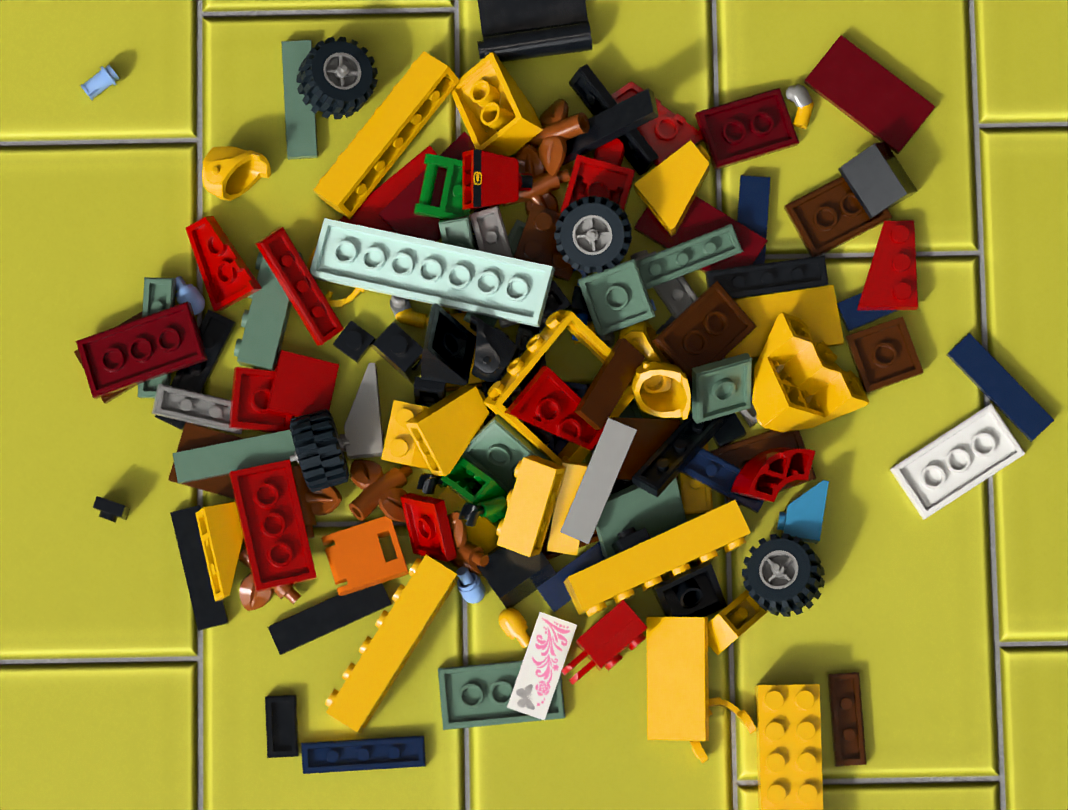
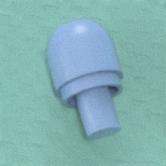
[175,276,205,315]
[456,567,485,604]

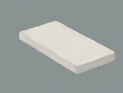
[890,403,1025,520]

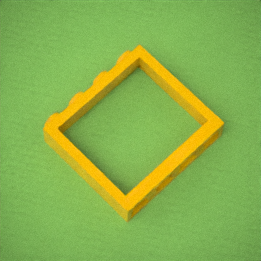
[483,310,636,465]

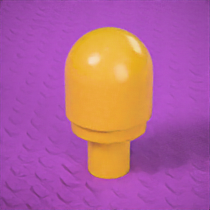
[498,608,531,648]

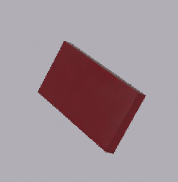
[804,35,935,154]
[379,131,475,242]
[634,196,768,273]
[76,302,208,399]

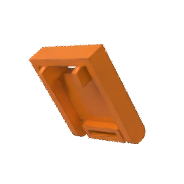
[321,516,409,596]

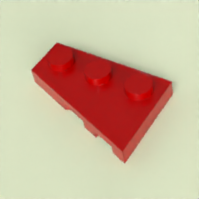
[611,81,704,166]
[185,216,262,311]
[857,220,918,310]
[504,366,606,450]

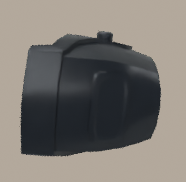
[470,315,519,382]

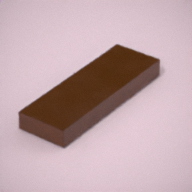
[574,338,645,430]
[828,672,867,767]

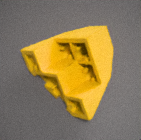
[752,312,870,433]

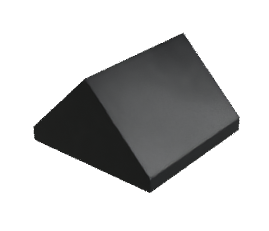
[838,142,917,219]
[421,303,476,385]
[477,546,557,608]
[652,560,727,617]

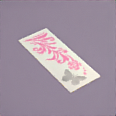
[507,612,577,721]

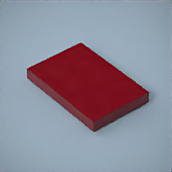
[695,88,799,170]

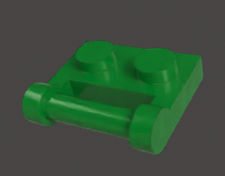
[414,154,470,220]

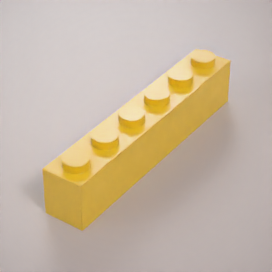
[313,51,460,219]

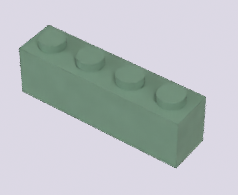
[234,252,303,371]

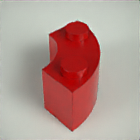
[731,447,815,502]

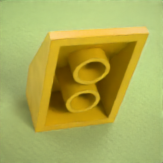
[451,52,543,157]
[381,400,485,470]

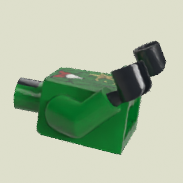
[417,457,508,527]

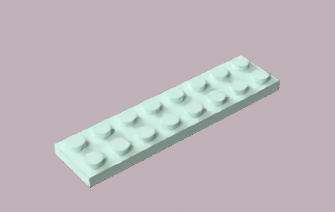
[310,218,555,327]

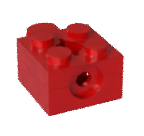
[561,138,635,213]
[561,600,647,685]

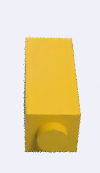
[634,140,711,237]
[405,386,490,476]

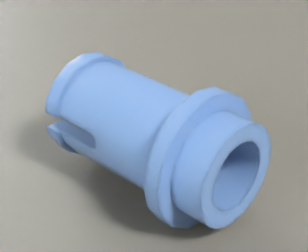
[80,64,120,100]

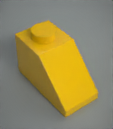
[708,590,768,656]

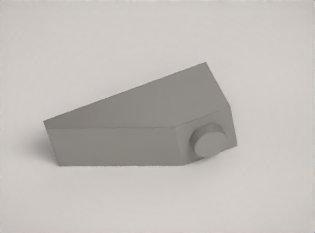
[340,363,384,460]

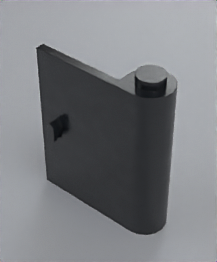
[477,0,592,62]

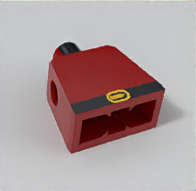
[462,149,533,210]

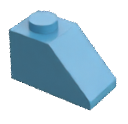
[777,480,829,544]

